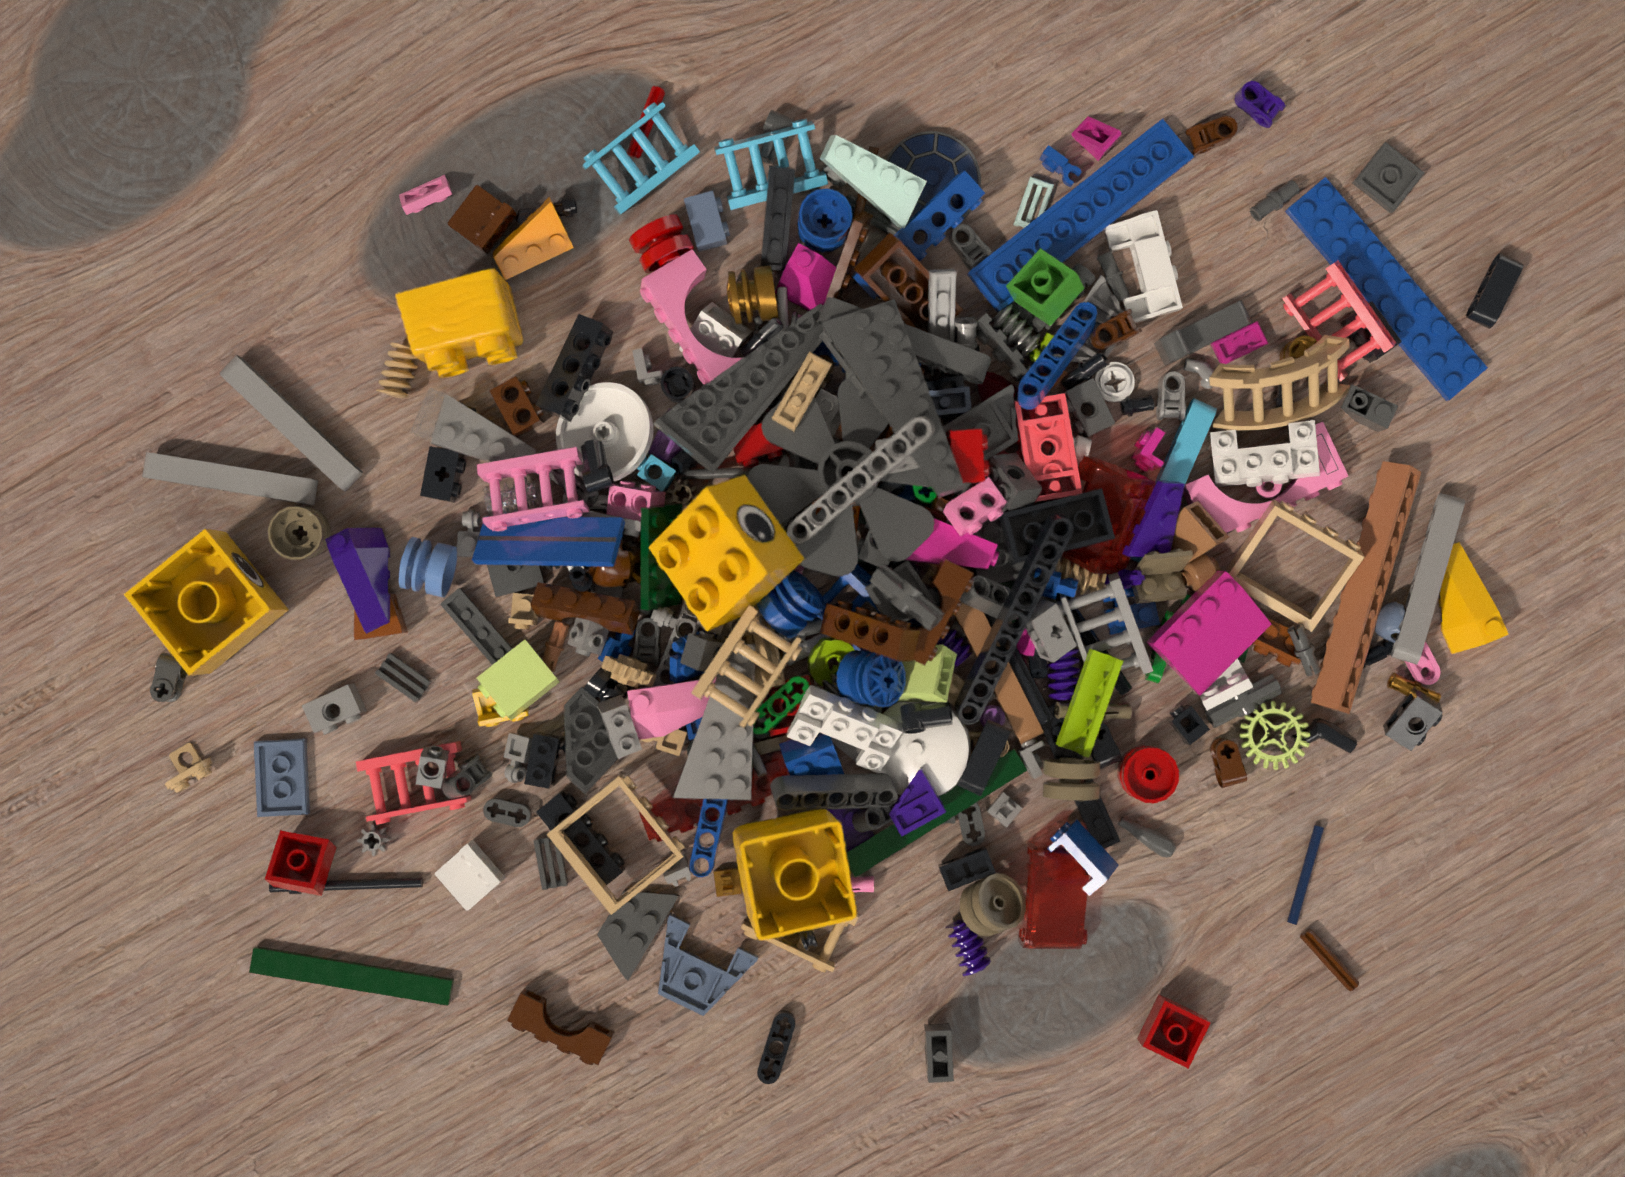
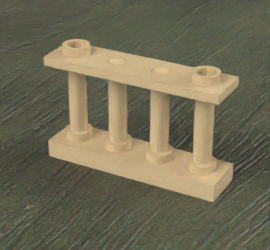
[691,606,803,729]
[741,913,859,973]

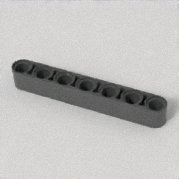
[817,297,991,384]

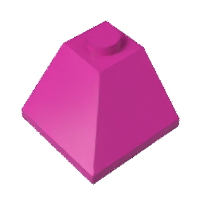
[775,243,837,311]

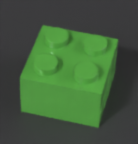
[1006,248,1085,326]

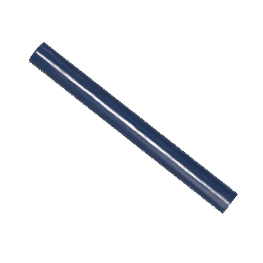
[1287,825,1324,925]

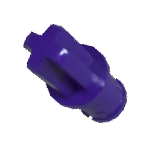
[1105,569,1145,589]

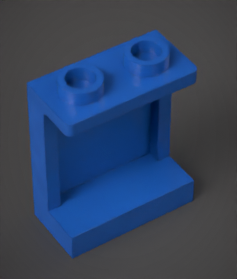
[1047,820,1119,896]

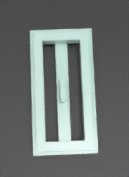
[1013,176,1054,228]

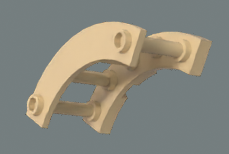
[1209,335,1350,431]

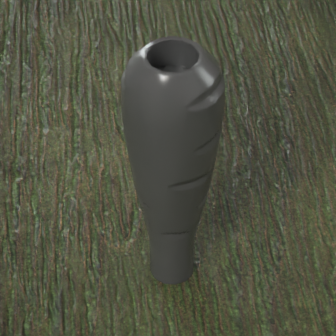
[1118,817,1176,858]

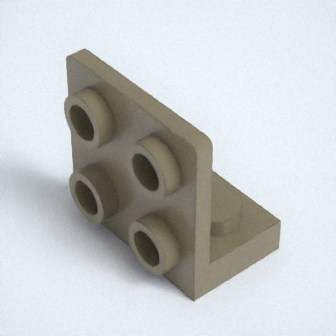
[1132,549,1193,604]

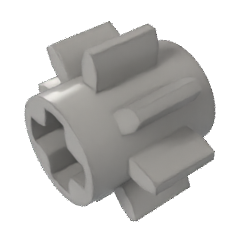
[357,823,392,856]

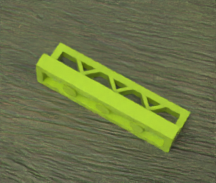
[1056,648,1123,758]

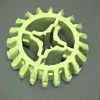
[1239,701,1310,770]

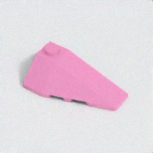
[627,677,717,740]

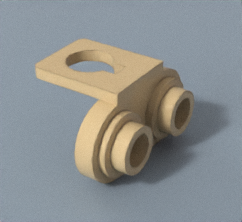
[165,743,213,794]

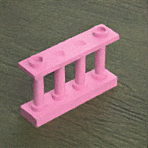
[477,447,589,531]

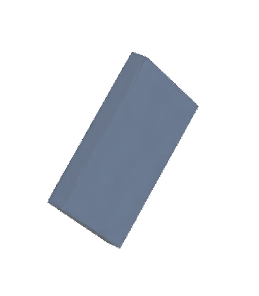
[254,738,310,817]

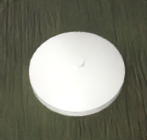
[556,382,653,481]
[880,701,971,796]

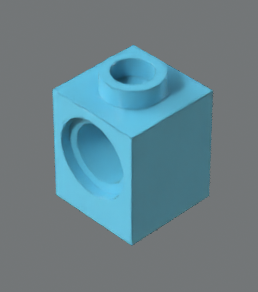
[637,454,678,492]

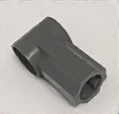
[758,110,795,165]

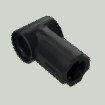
[580,439,614,493]
[900,702,953,734]

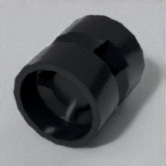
[660,366,696,403]
[583,668,632,702]

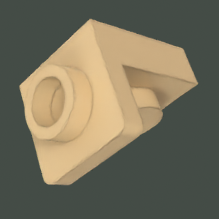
[508,593,538,630]

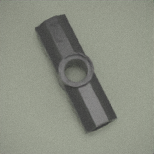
[870,564,945,631]
[1203,674,1282,728]

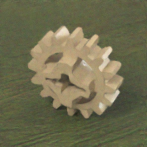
[601,654,657,689]

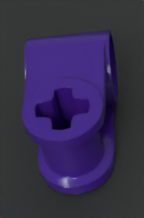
[1234,81,1286,128]

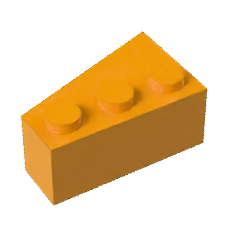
[493,196,574,280]

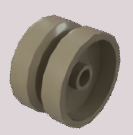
[1043,758,1100,801]
[960,873,1026,937]

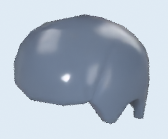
[1375,602,1405,643]

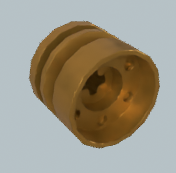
[726,265,778,325]

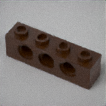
[820,600,920,661]

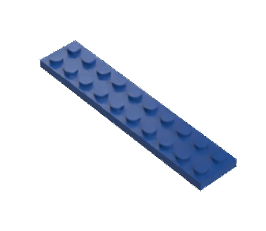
[967,118,1194,313]
[1285,177,1488,401]

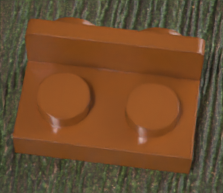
[1251,618,1301,667]

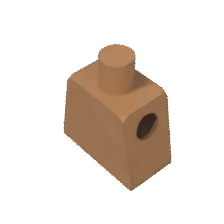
[1171,501,1229,562]

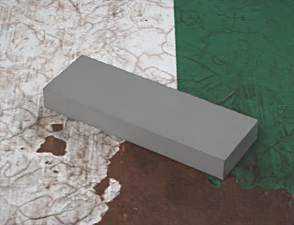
[928,269,956,342]

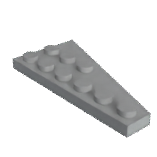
[673,644,756,800]

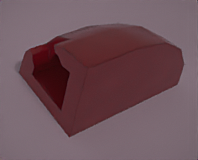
[978,371,1018,401]

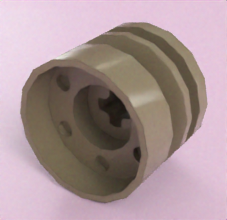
[268,506,331,560]

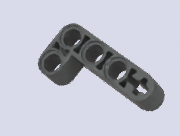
[1154,300,1253,366]

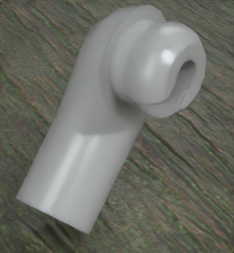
[1184,358,1214,389]

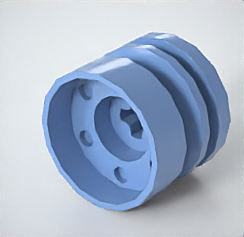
[399,537,457,598]

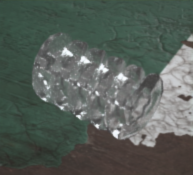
[483,477,540,515]

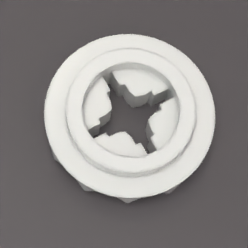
[1094,362,1135,402]

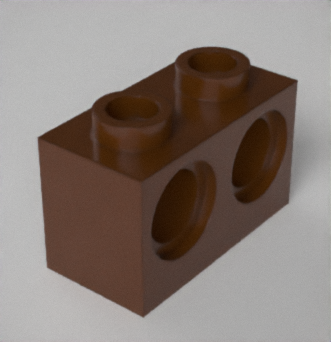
[489,376,544,437]

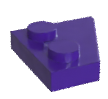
[889,768,947,836]

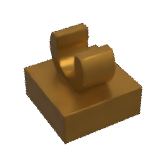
[713,867,742,897]

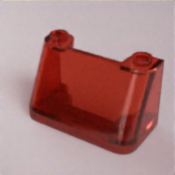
[1062,455,1156,574]
[1018,841,1089,949]

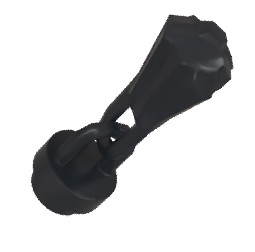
[516,197,578,225]

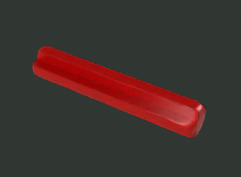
[627,86,665,159]

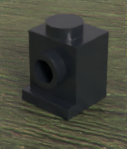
[1167,704,1210,745]

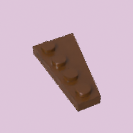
[825,212,873,301]

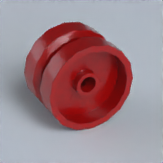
[629,214,694,273]
[1117,745,1179,803]

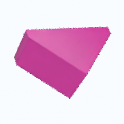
[1071,116,1122,161]

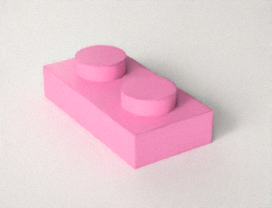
[399,175,452,215]

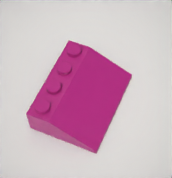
[1146,570,1271,696]

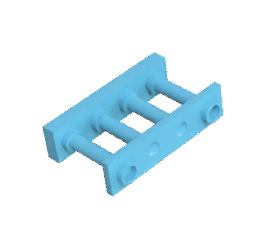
[582,102,700,215]
[714,119,828,210]

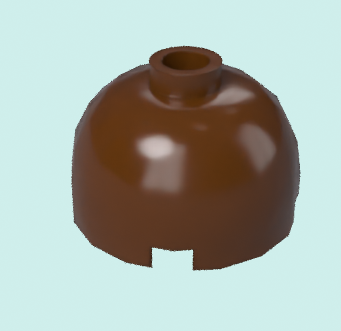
[583,539,630,587]

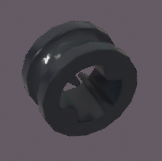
[799,929,818,951]

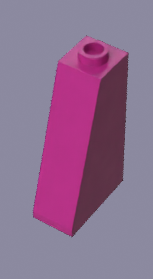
[904,518,1000,570]

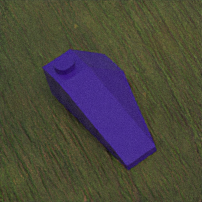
[325,528,390,633]

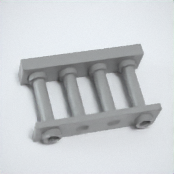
[1057,572,1153,674]

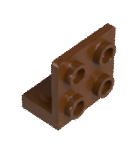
[448,185,517,255]

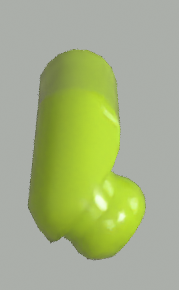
[1029,332,1054,362]

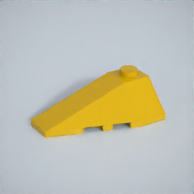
[1439,542,1509,654]

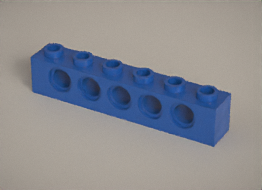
[852,170,985,300]

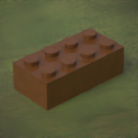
[854,233,963,333]

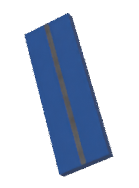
[472,516,625,567]

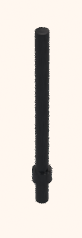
[269,877,423,895]

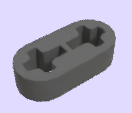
[483,798,532,827]
[957,802,985,846]

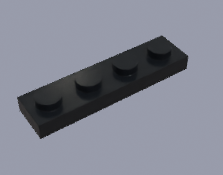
[760,165,795,271]

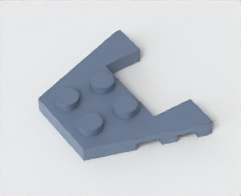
[658,913,759,1016]

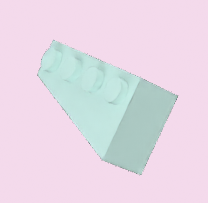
[820,135,927,228]

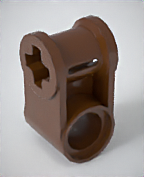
[1185,116,1238,156]
[1090,309,1142,350]
[1210,738,1247,788]

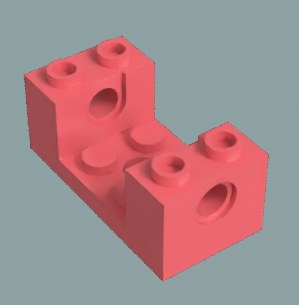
[1014,393,1082,504]

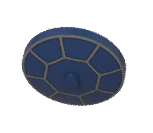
[886,131,981,232]

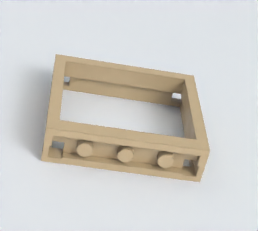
[1225,499,1364,632]
[547,774,685,915]

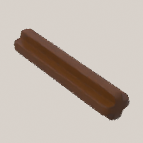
[1300,928,1359,991]

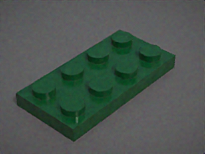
[641,503,682,611]

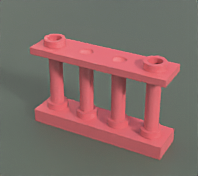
[1283,260,1396,381]
[356,741,472,825]

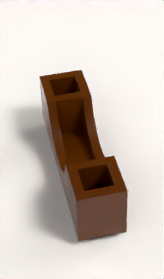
[910,557,974,666]
[531,582,640,635]
[507,988,614,1065]

